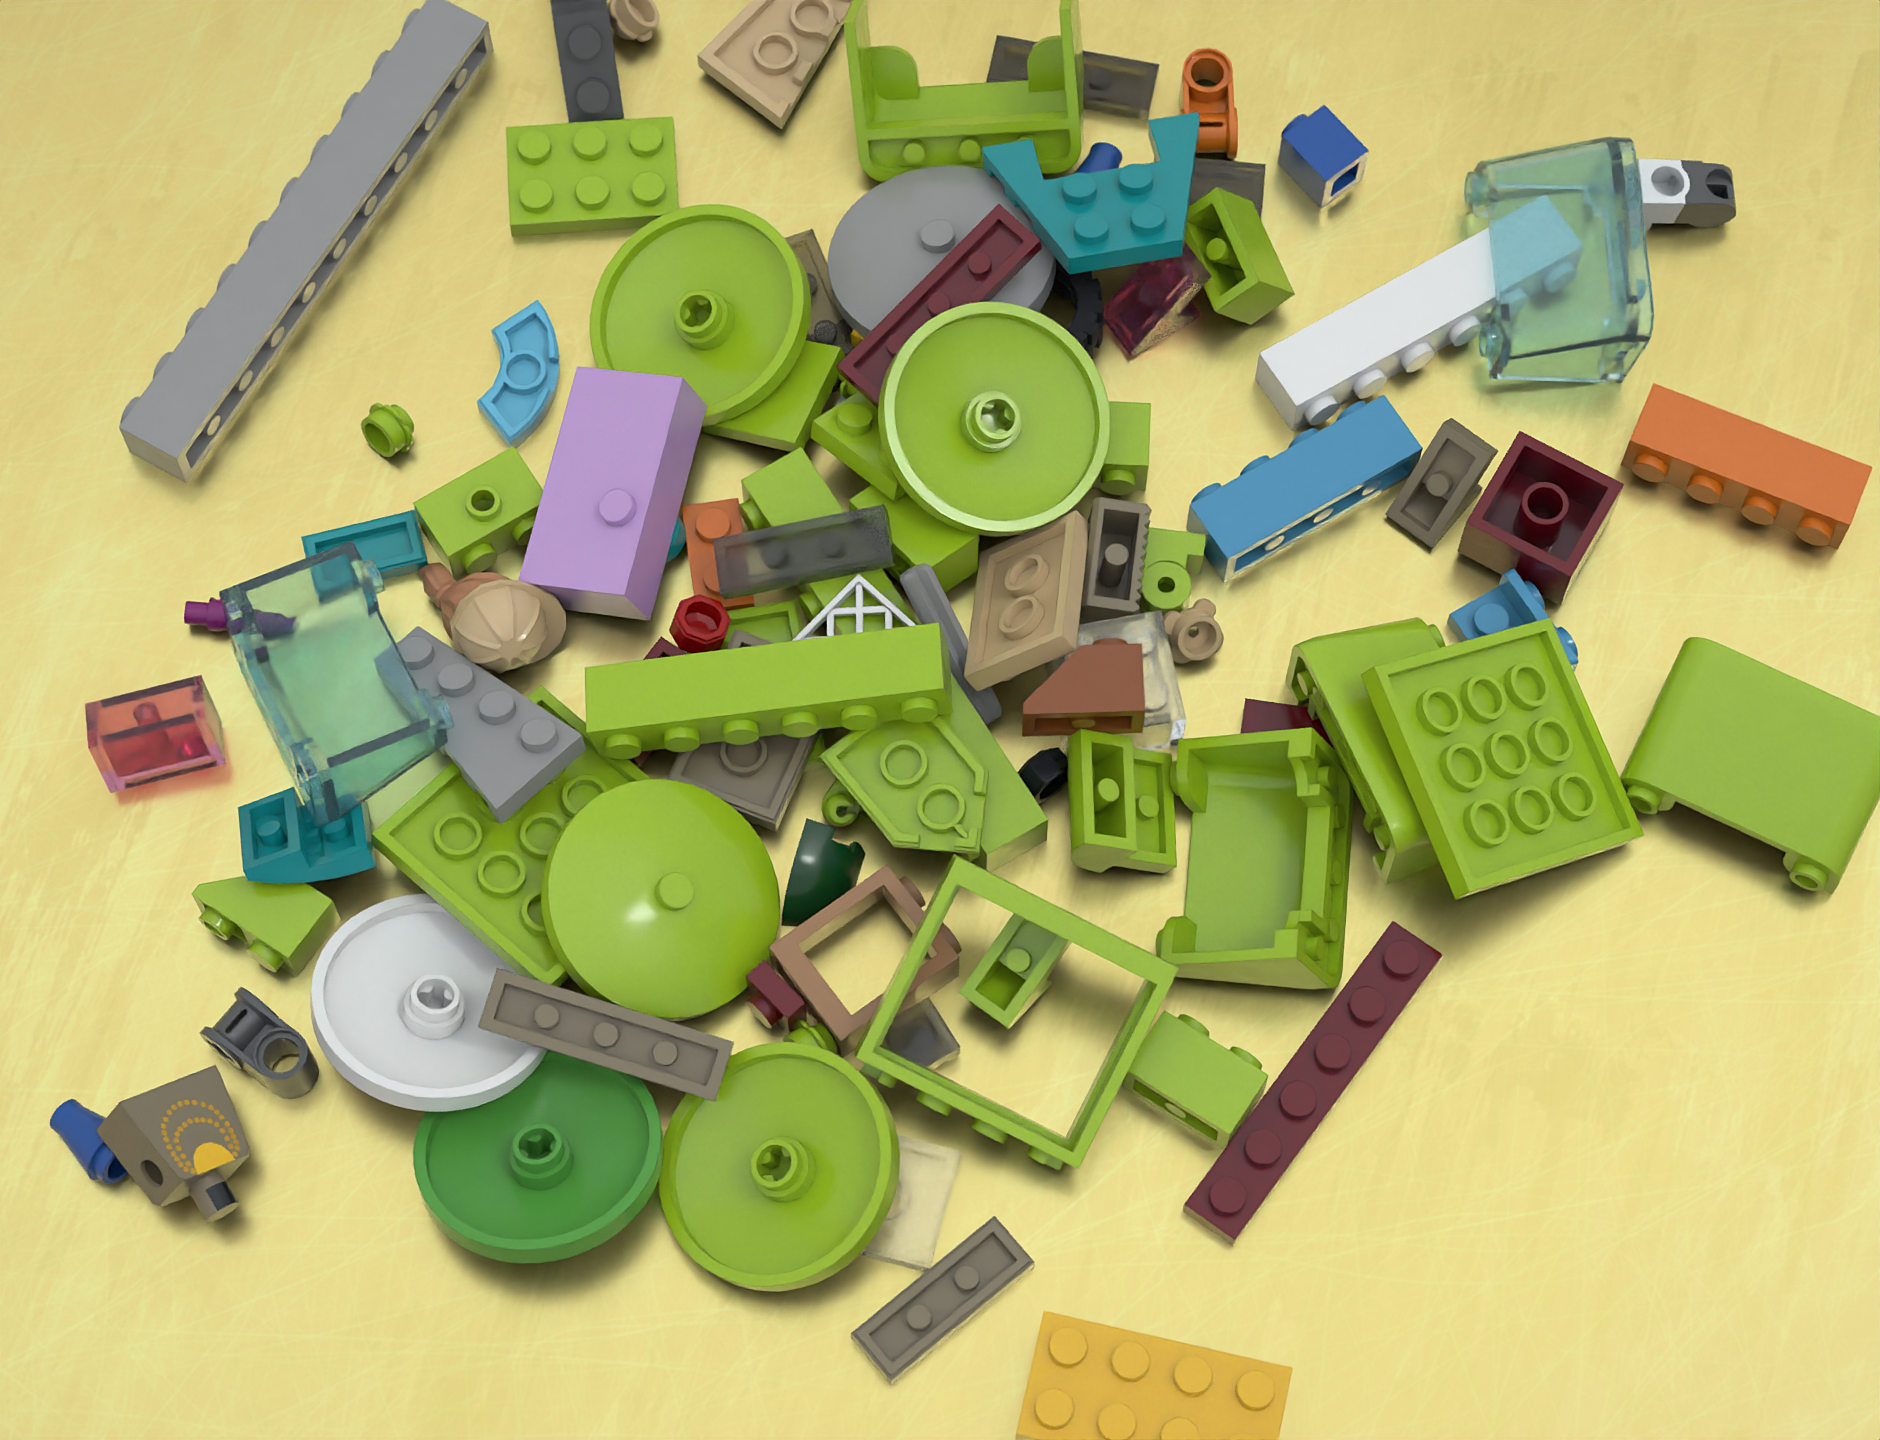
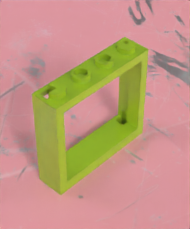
[854,854,1179,1171]

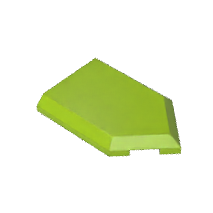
[820,714,989,854]

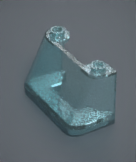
[1464,137,1654,383]
[218,540,454,828]

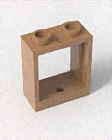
[769,865,962,1058]

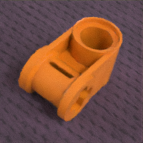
[1179,48,1238,158]

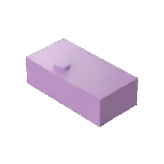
[518,366,707,621]

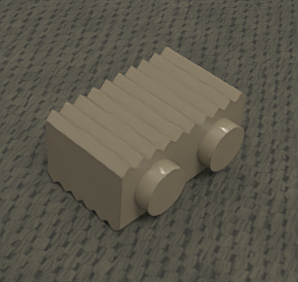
[1078,497,1152,638]

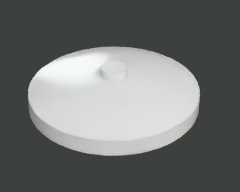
[310,894,547,1112]

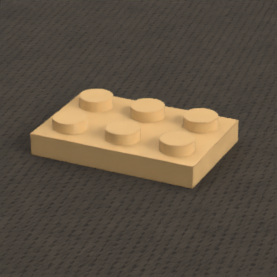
[964,510,1090,692]

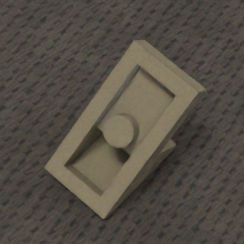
[1385,418,1498,548]

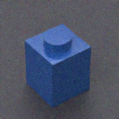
[1278,104,1369,209]

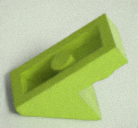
[958,913,1072,1029]

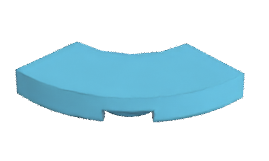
[477,300,560,448]

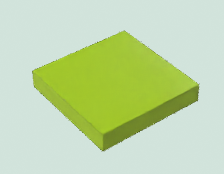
[701,340,846,452]

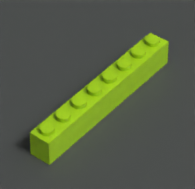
[738,447,1048,872]

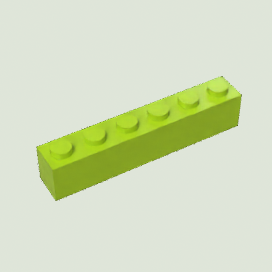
[585,622,953,759]

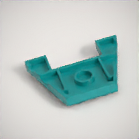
[982,112,1200,275]

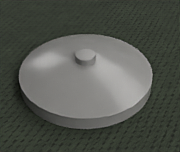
[828,166,1056,338]

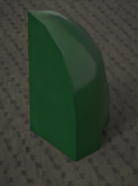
[781,818,865,927]

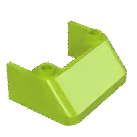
[844,0,1084,182]

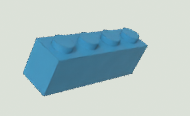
[1186,395,1423,582]

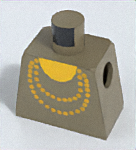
[97,1065,249,1223]

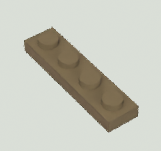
[478,968,734,1102]

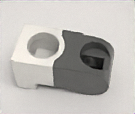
[1622,158,1737,231]

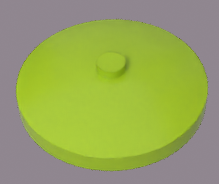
[589,204,811,426]
[878,302,1111,536]
[541,779,780,1022]
[658,1042,900,1292]

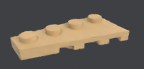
[697,0,852,129]

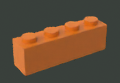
[1621,383,1873,549]

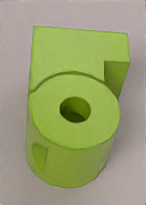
[1139,527,1206,625]

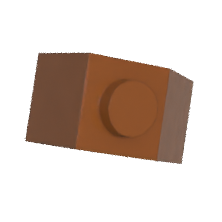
[1022,638,1146,737]

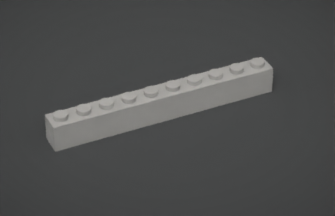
[119,0,494,483]

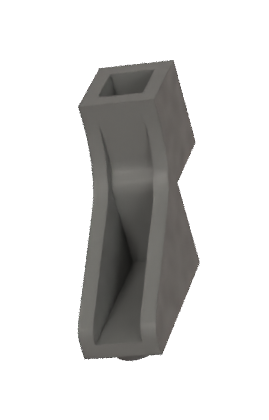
[550,0,624,123]

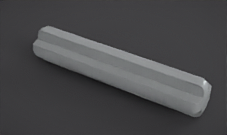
[900,563,1002,725]

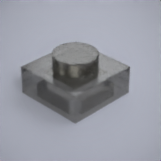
[882,997,961,1070]

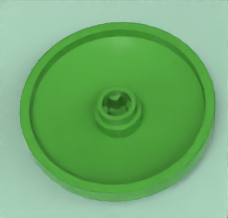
[413,1050,664,1263]

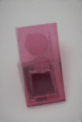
[1104,241,1212,355]

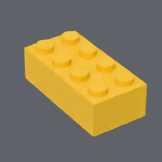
[1015,1311,1293,1440]

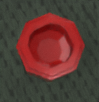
[669,594,731,654]

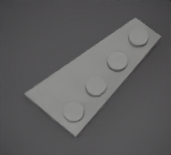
[376,626,586,824]

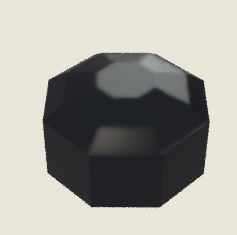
[1017,747,1068,804]

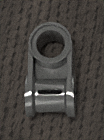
[199,987,319,1099]

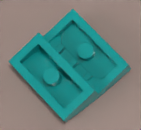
[238,785,376,883]

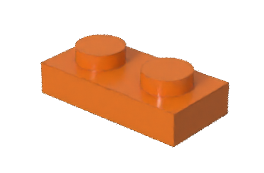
[681,498,755,611]

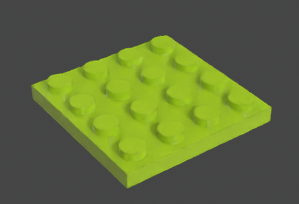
[1361,618,1645,900]
[371,685,651,987]

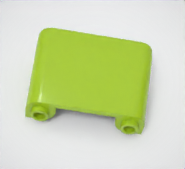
[1285,617,1446,885]
[1620,637,1880,894]
[1156,728,1354,990]

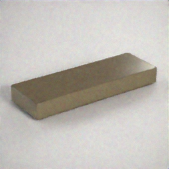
[851,1215,1035,1385]

